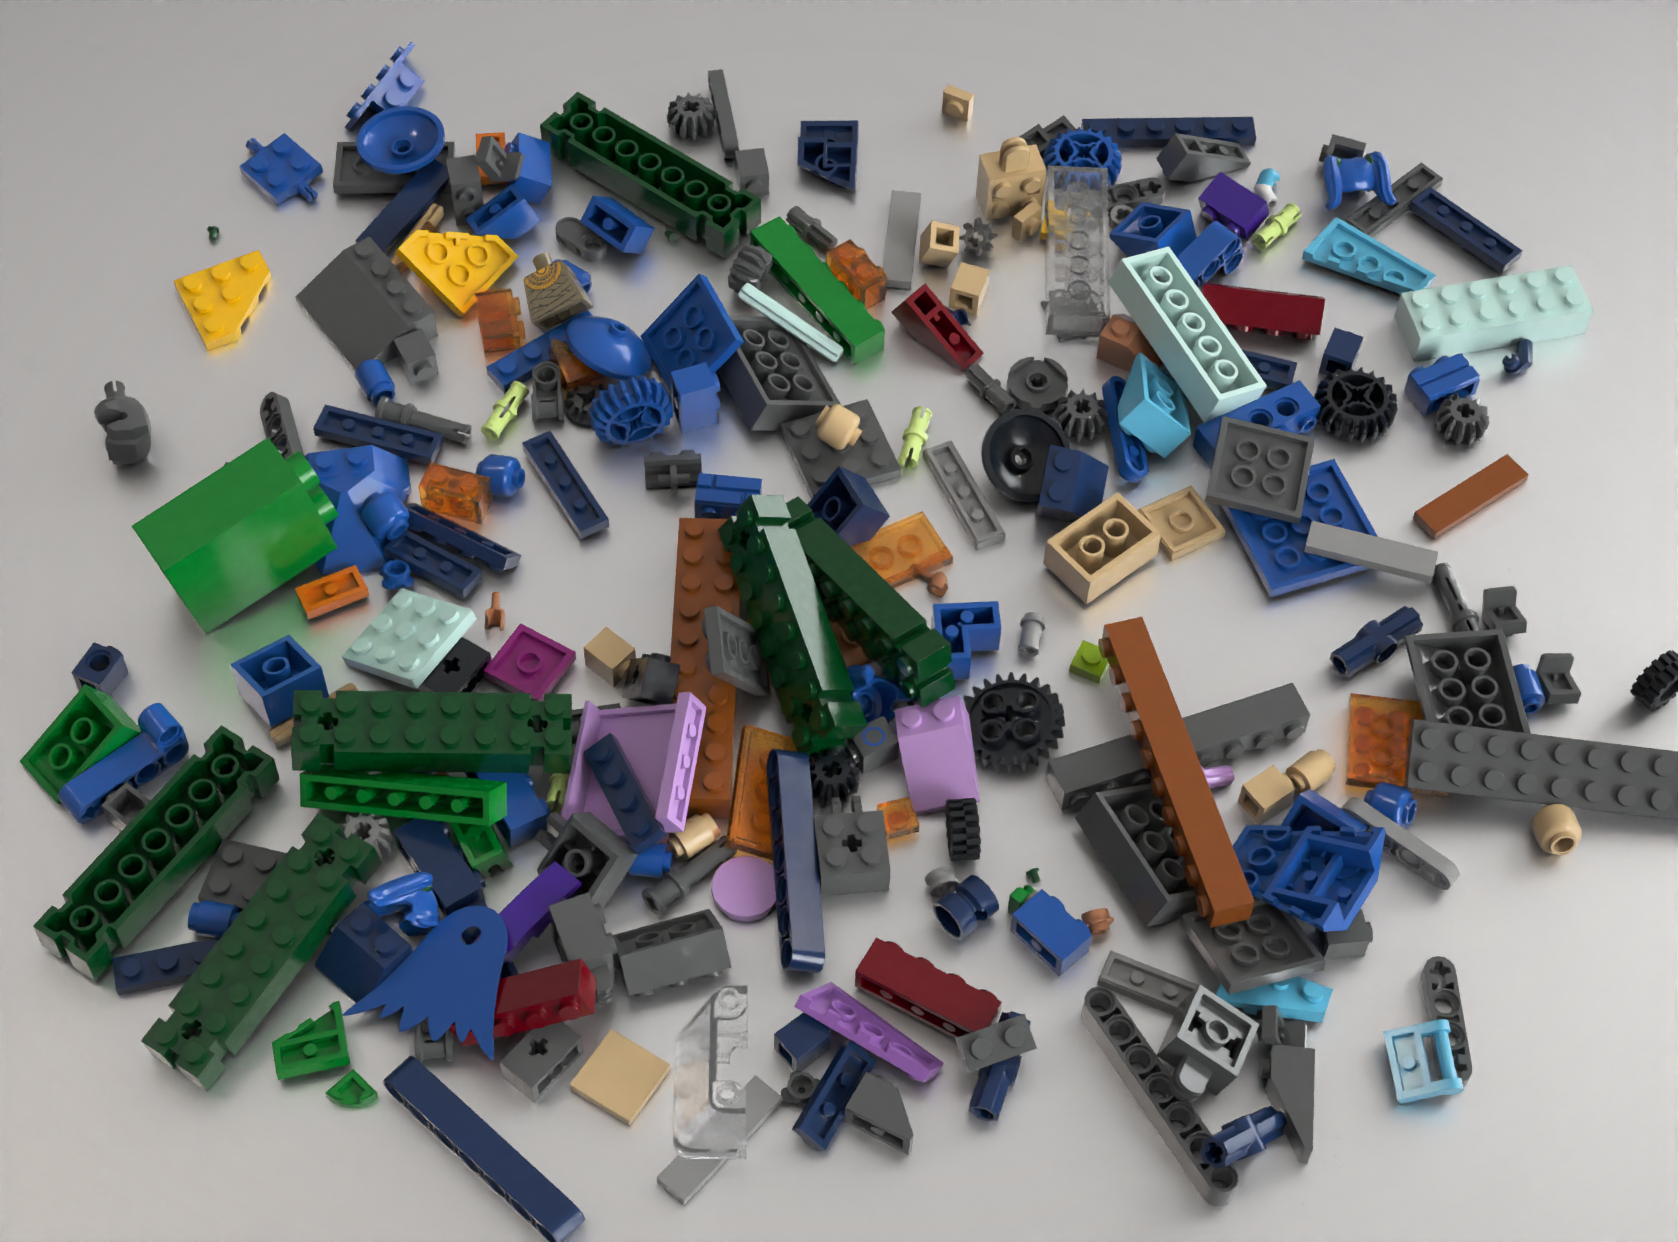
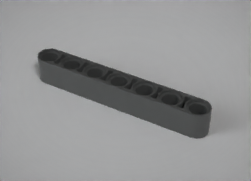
[1081,986,1238,1207]

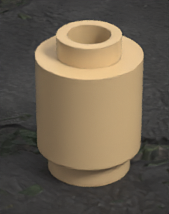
[1285,749,1336,794]
[667,813,720,860]

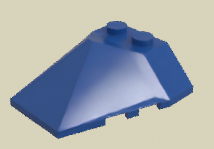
[304,445,411,577]

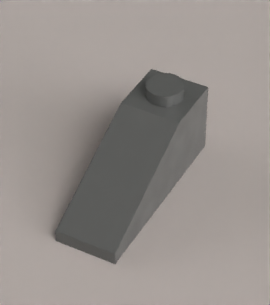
[1156,133,1251,182]
[1260,1044,1315,1164]

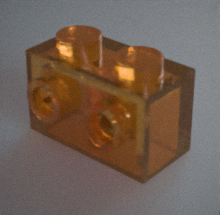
[826,239,887,310]
[418,462,493,524]

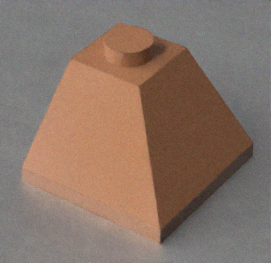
[1096,314,1163,373]

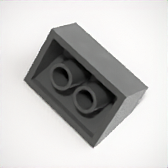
[613,909,732,997]

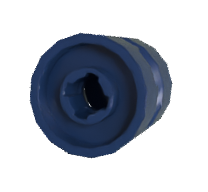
[933,875,999,940]

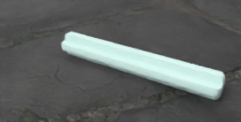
[738,283,844,362]

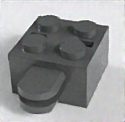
[1156,985,1260,1103]

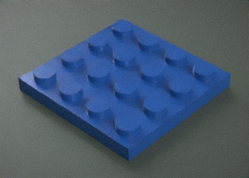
[1222,459,1378,598]

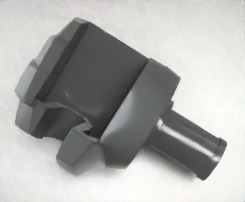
[94,381,151,465]

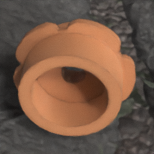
[1081,908,1114,936]

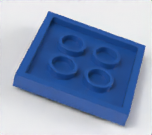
[640,274,744,391]

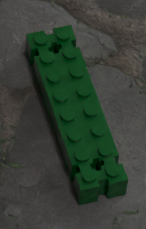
[540,92,761,258]
[718,494,867,759]
[786,496,955,708]
[291,690,572,773]
[33,725,280,981]
[141,813,382,1092]

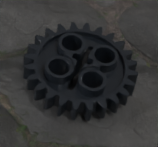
[963,672,1065,773]

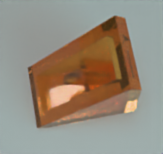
[548,338,605,391]

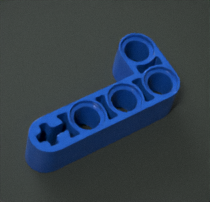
[1177,221,1243,289]
[58,703,189,824]

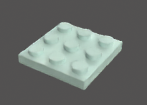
[341,588,477,689]

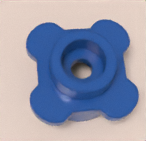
[379,560,414,590]

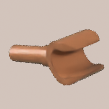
[910,564,948,598]
[484,592,505,631]

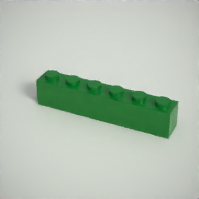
[750,216,885,365]
[300,764,507,826]

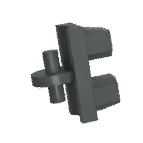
[644,450,702,492]

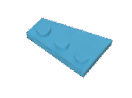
[1216,977,1333,1023]

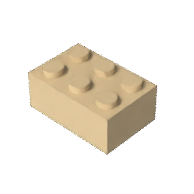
[1043,492,1161,605]

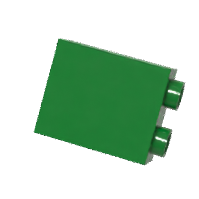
[131,438,339,634]

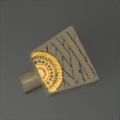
[523,253,594,332]

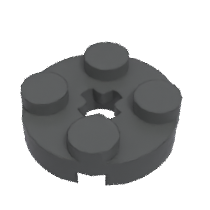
[1006,357,1068,413]

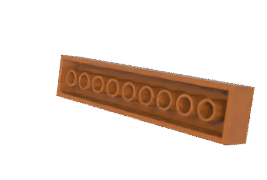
[670,518,741,820]

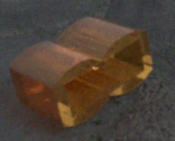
[475,288,525,354]

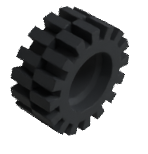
[1630,650,1678,712]
[945,798,981,861]

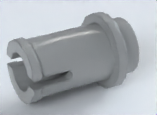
[1018,612,1046,656]

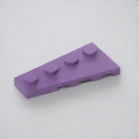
[794,982,944,1082]

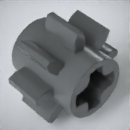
[959,217,998,256]

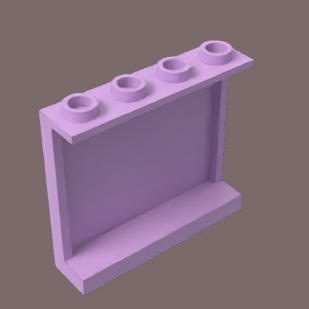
[560,692,706,836]

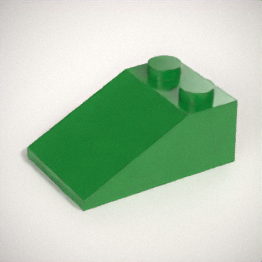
[20,684,141,804]

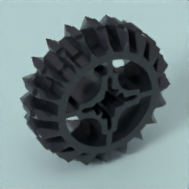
[1314,366,1398,444]

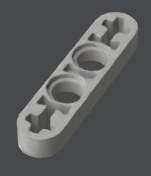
[1341,797,1460,890]

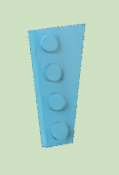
[1302,217,1436,294]

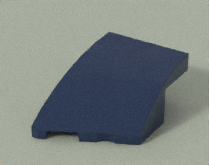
[797,120,859,191]

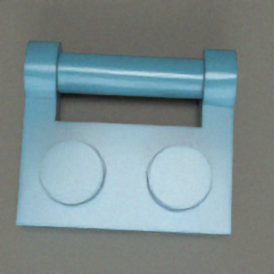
[1383,1019,1464,1104]

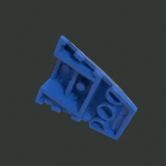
[1233,825,1386,931]

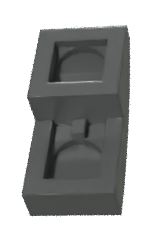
[1019,115,1077,159]

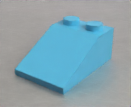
[1117,352,1191,459]

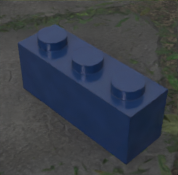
[393,819,486,917]

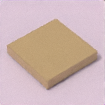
[1138,485,1226,561]
[569,1029,671,1126]

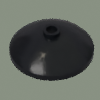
[981,409,1070,503]

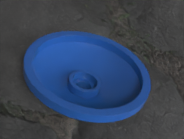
[356,106,445,174]
[565,316,652,381]

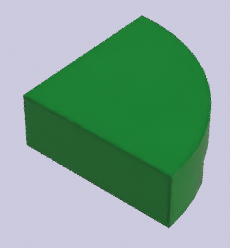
[1008,885,1038,915]
[325,1069,378,1108]

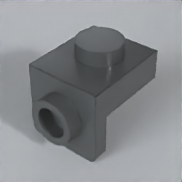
[1319,134,1366,173]
[475,136,524,182]
[1481,586,1527,637]
[1536,653,1581,705]
[1257,1005,1307,1053]

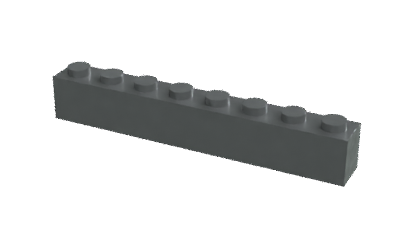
[1045,683,1310,811]

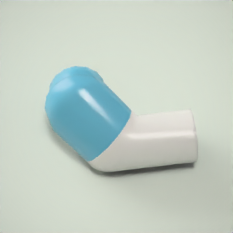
[1254,168,1280,209]

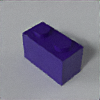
[1198,172,1269,241]

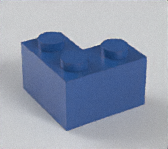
[931,601,1001,680]

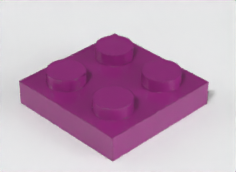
[483,623,576,701]

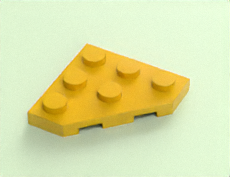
[394,230,519,318]
[173,250,271,351]

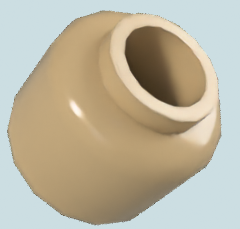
[814,404,862,450]
[1531,804,1582,855]

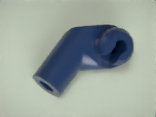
[1502,339,1533,375]

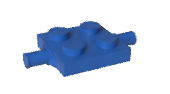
[239,133,323,205]

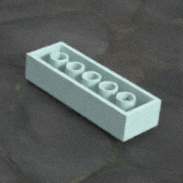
[1108,247,1267,423]
[1394,265,1593,362]

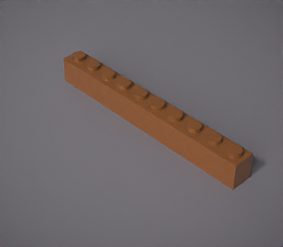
[1098,617,1255,928]

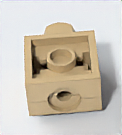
[976,137,1046,220]

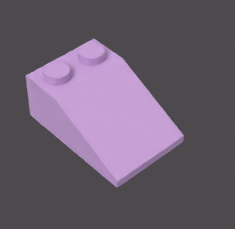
[895,695,980,816]

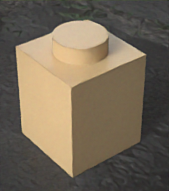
[919,221,960,268]
[949,262,990,315]
[583,627,636,687]
[1238,765,1295,825]

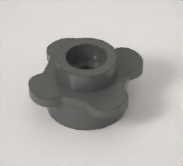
[781,1070,820,1110]

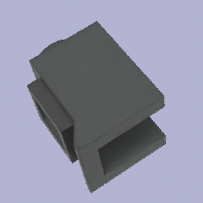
[101,782,150,831]

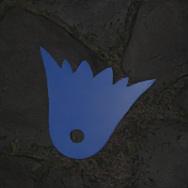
[342,906,508,1061]

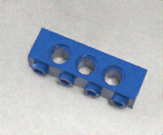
[1193,380,1321,469]

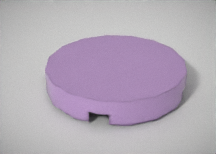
[711,855,776,922]

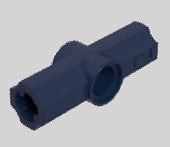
[1330,606,1423,678]
[968,1011,1031,1122]
[1200,1106,1287,1170]

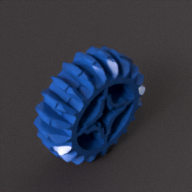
[1043,127,1122,194]
[589,376,674,447]

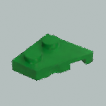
[272,1001,350,1080]

